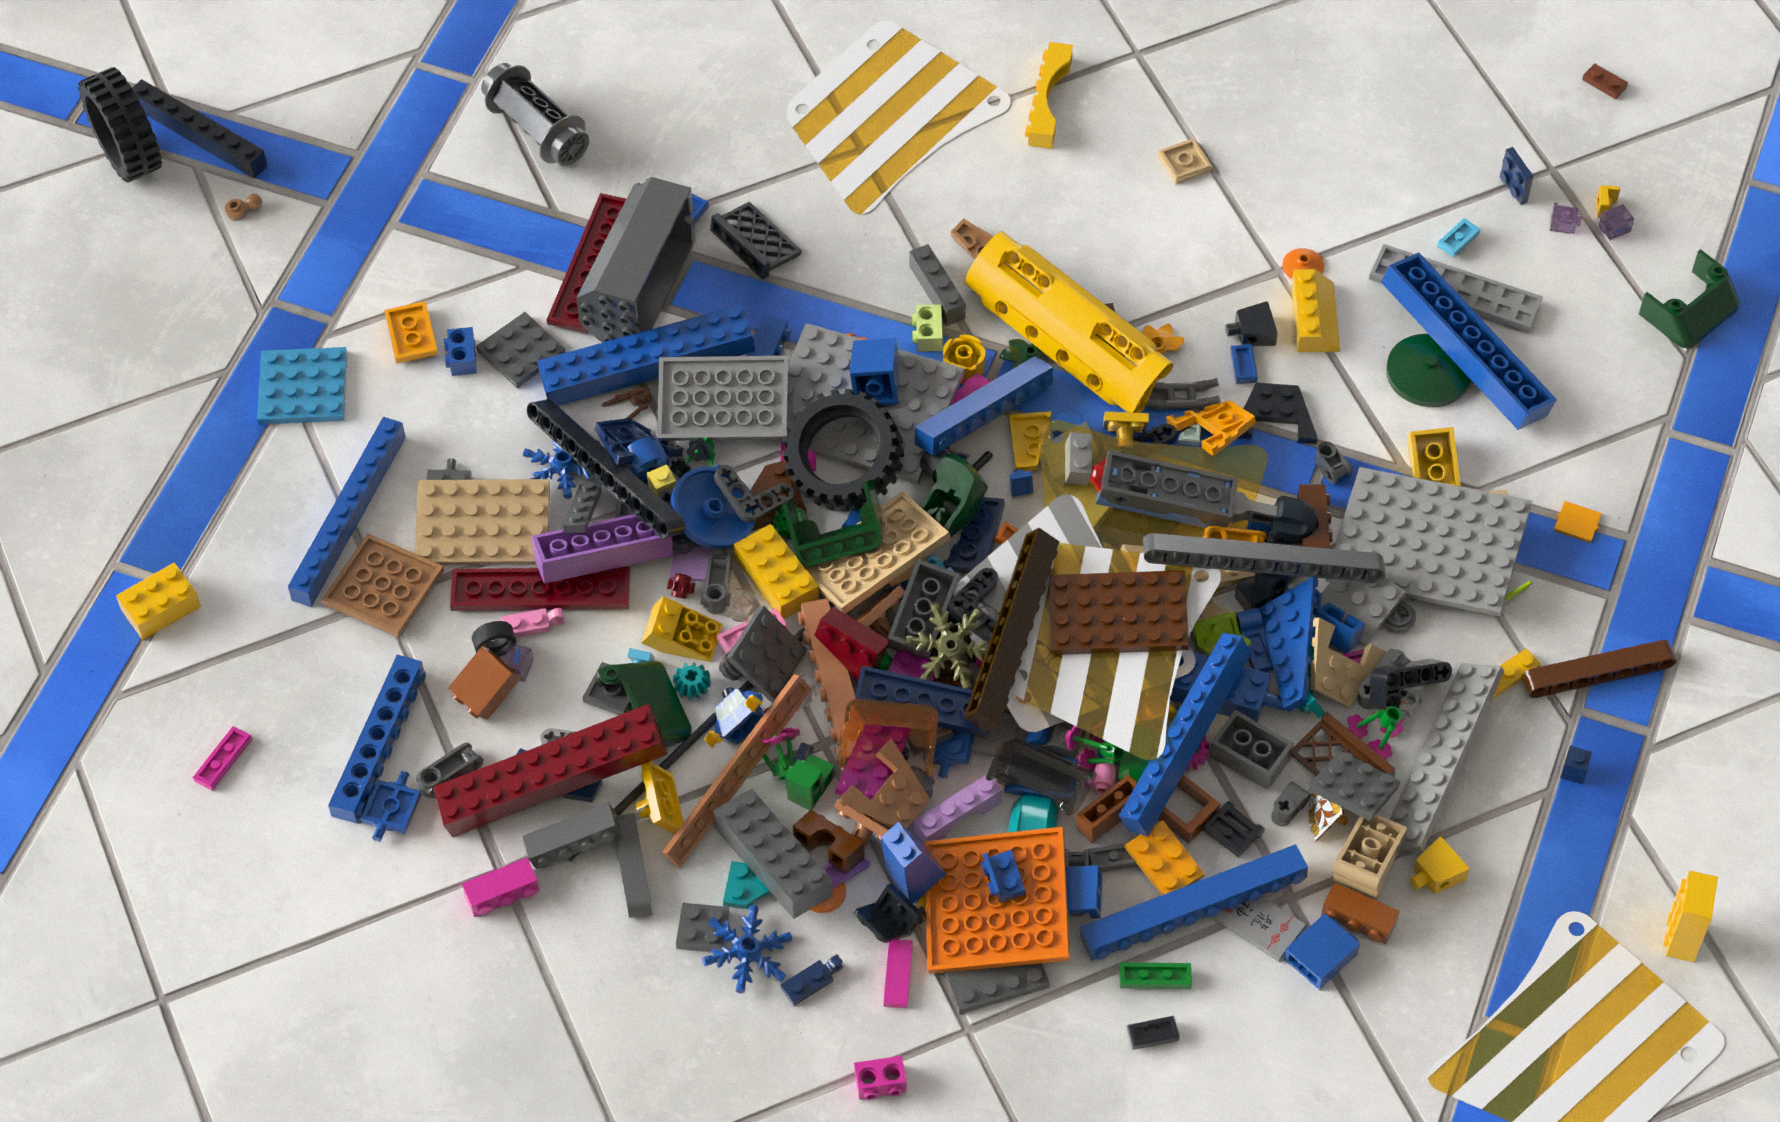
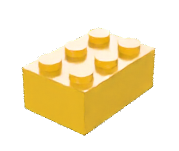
[116,562,201,640]

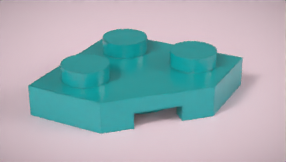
[723,861,771,909]

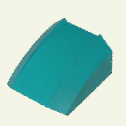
[1008,794,1059,832]

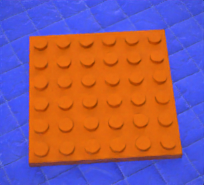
[924,827,1070,974]

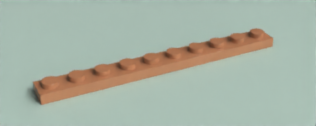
[662,674,812,868]

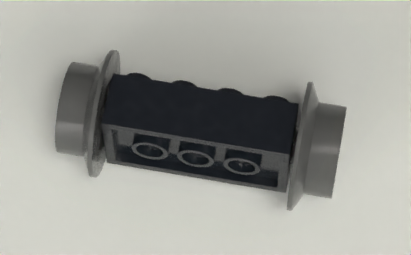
[481,63,589,166]

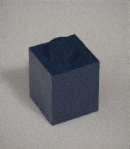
[1560,745,1592,784]

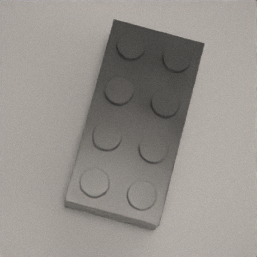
[887,559,960,660]

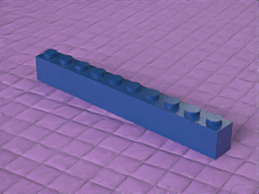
[288,417,406,607]
[1119,633,1251,836]
[1080,844,1308,961]

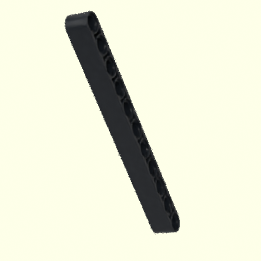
[527,399,685,539]

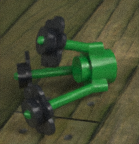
[670,437,716,478]

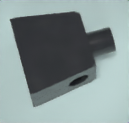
[1225,301,1278,346]

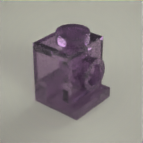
[1549,202,1582,234]

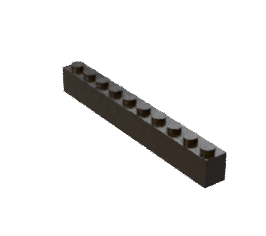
[964,528,1060,732]

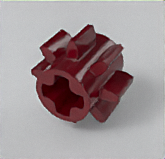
[667,573,696,599]

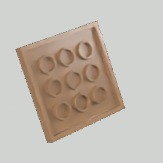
[321,533,444,638]

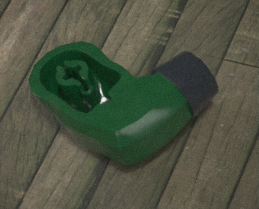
[919,448,988,538]

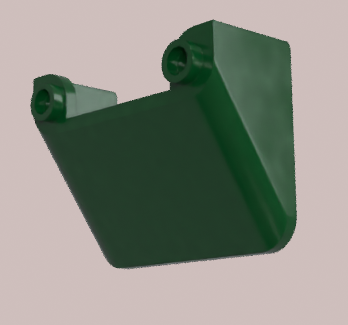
[597,661,692,748]

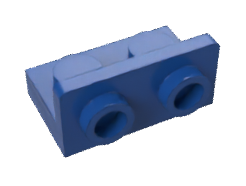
[981,850,1026,903]

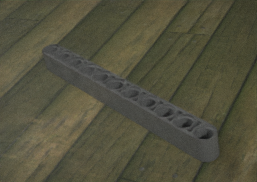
[1143,533,1386,583]

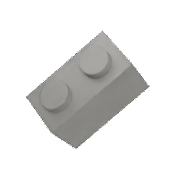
[1065,432,1092,485]

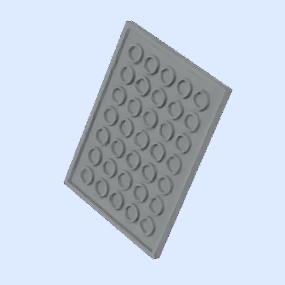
[772,323,965,484]
[1325,467,1532,617]

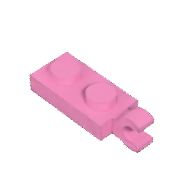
[502,608,564,638]

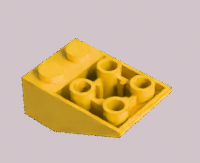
[641,596,722,662]

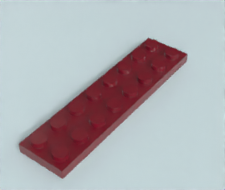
[547,193,626,333]
[450,567,630,611]

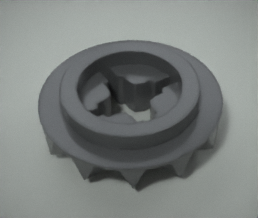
[1382,601,1416,634]

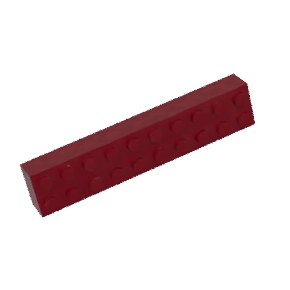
[433,704,668,837]

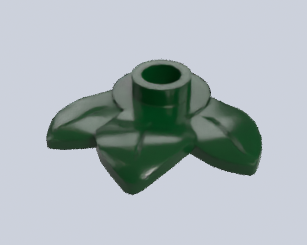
[999,339,1042,369]

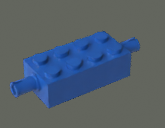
[1170,652,1285,722]

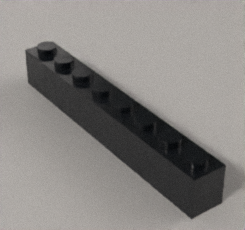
[132,79,268,179]

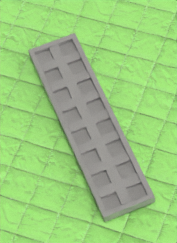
[1369,244,1543,332]

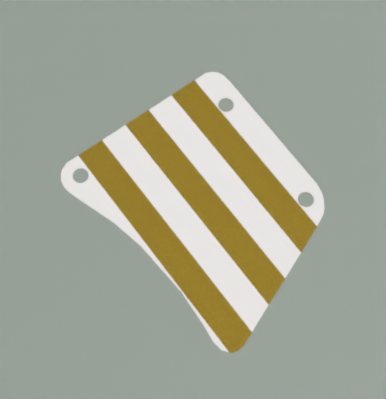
[786,21,1011,214]
[1010,543,1221,760]
[1428,911,1725,1122]

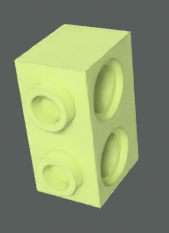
[912,305,943,352]

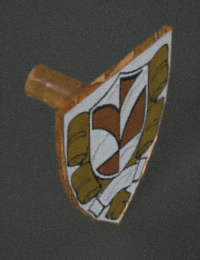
[1309,792,1348,842]

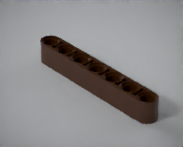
[1522,640,1677,698]

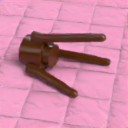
[602,386,651,419]

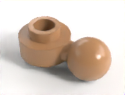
[225,194,262,220]

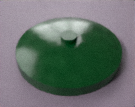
[1386,333,1471,407]

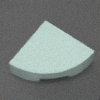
[1178,424,1201,446]

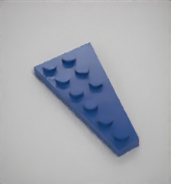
[1258,576,1319,713]

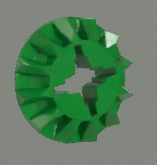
[773,505,808,540]

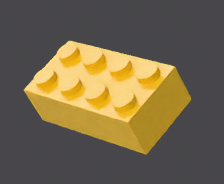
[733,524,819,619]
[1663,870,1718,962]

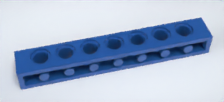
[328,655,426,824]

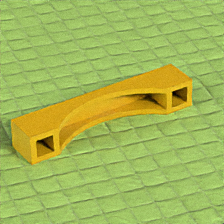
[1025,42,1073,149]

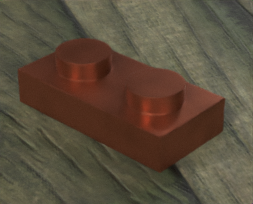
[1582,63,1628,99]

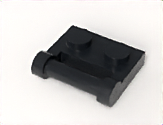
[1202,801,1265,858]

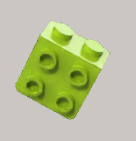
[1192,611,1251,656]

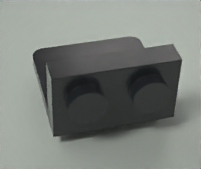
[854,884,924,943]

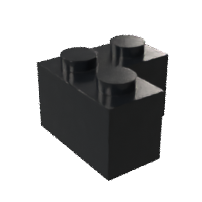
[1235,573,1290,611]

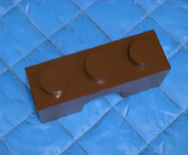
[793,810,865,874]

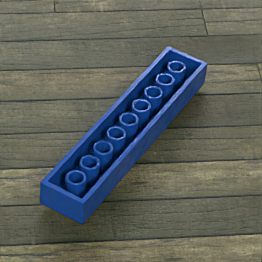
[1381,253,1557,430]
[537,304,756,406]

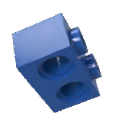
[444,327,477,376]

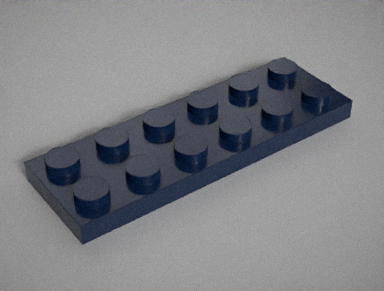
[853,666,989,738]

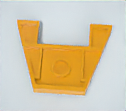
[1166,400,1256,456]

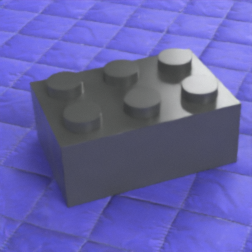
[1209,710,1294,790]

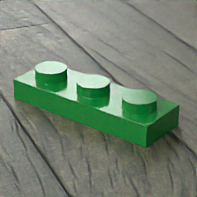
[1119,962,1192,989]

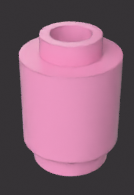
[1091,763,1118,795]

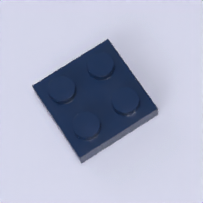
[1500,147,1533,205]

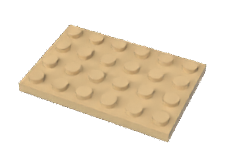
[414,479,550,565]
[803,492,951,613]

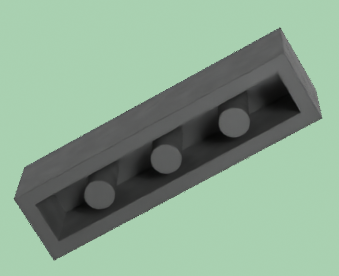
[909,244,966,326]
[522,802,622,869]

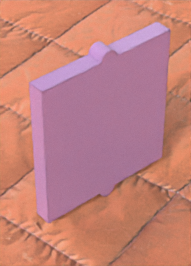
[669,546,711,582]

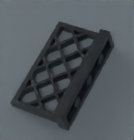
[710,202,802,280]

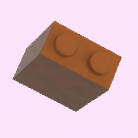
[448,646,521,720]

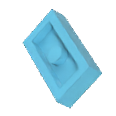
[1437,218,1480,258]

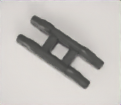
[1146,378,1221,410]

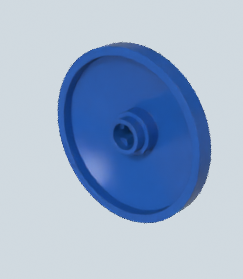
[670,466,756,549]

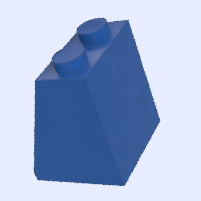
[850,338,899,405]
[881,822,947,903]

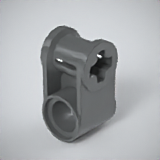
[1314,441,1353,484]
[1271,781,1311,826]

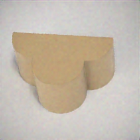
[1332,815,1407,899]

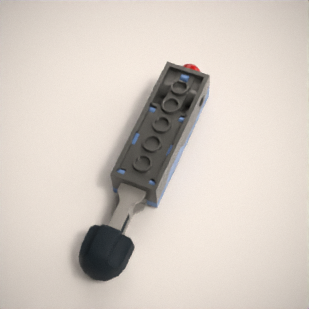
[1090,450,1317,542]

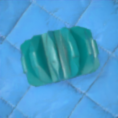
[673,662,711,701]

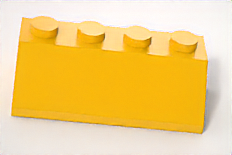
[1291,269,1340,352]

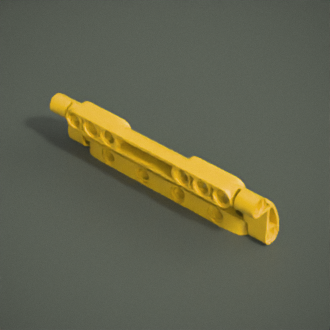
[964,231,1173,413]

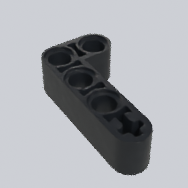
[1370,659,1452,711]

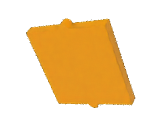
[1554,501,1602,543]

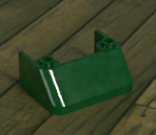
[1639,249,1740,349]
[782,479,883,566]

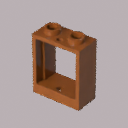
[1158,775,1220,844]

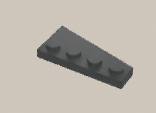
[944,963,1050,1014]

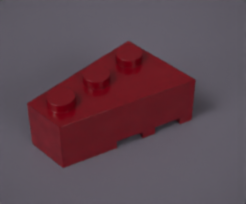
[814,606,890,680]

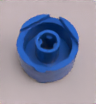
[627,437,670,484]

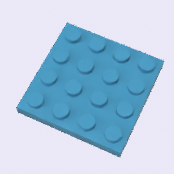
[257,347,347,425]

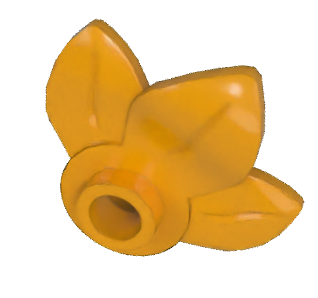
[1142,324,1184,355]

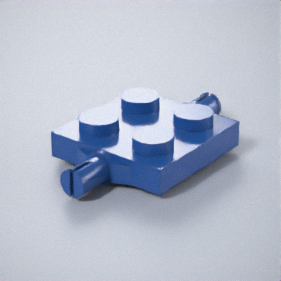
[923,730,975,778]
[361,771,422,842]

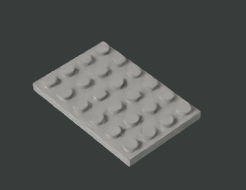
[657,356,789,441]

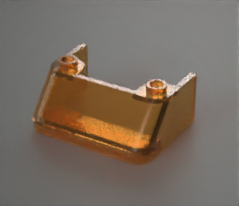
[837,698,938,776]

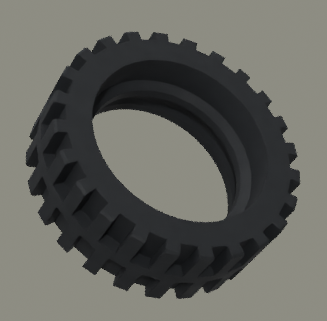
[78,67,162,183]
[782,389,904,512]

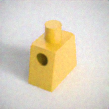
[1409,836,1470,893]

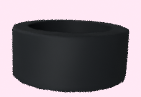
[471,621,517,657]

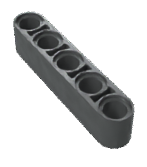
[615,812,652,918]

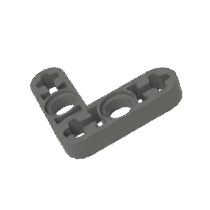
[714,465,794,523]

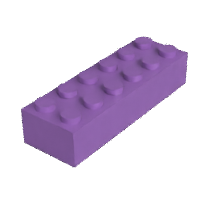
[532,514,673,583]

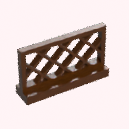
[1292,711,1395,778]

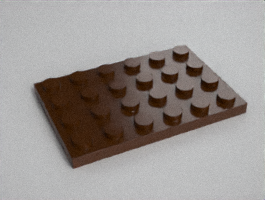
[1050,570,1189,655]

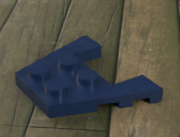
[594,418,684,465]

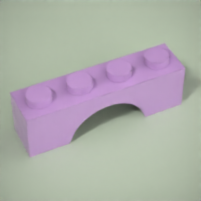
[913,773,1002,843]

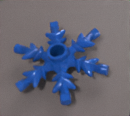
[523,440,600,499]
[702,905,792,994]

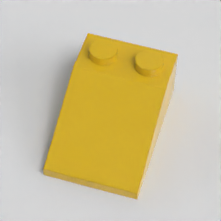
[1407,427,1461,487]

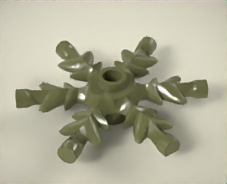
[906,603,988,689]

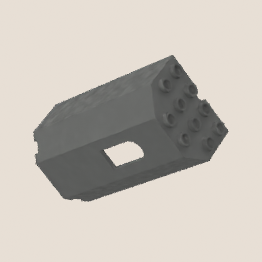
[576,177,696,343]

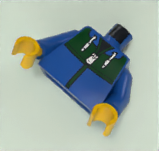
[704,687,765,748]

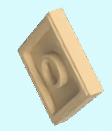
[1157,138,1213,184]

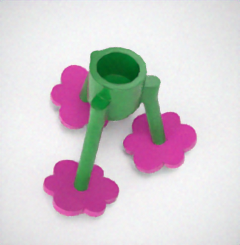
[1347,706,1404,759]
[1065,721,1125,774]

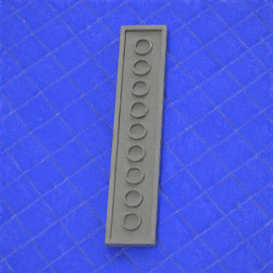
[1390,663,1504,852]

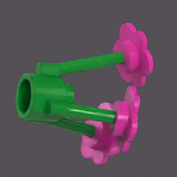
[762,728,800,780]

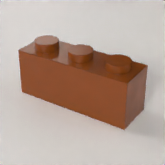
[1076,775,1137,843]
[1321,882,1400,944]

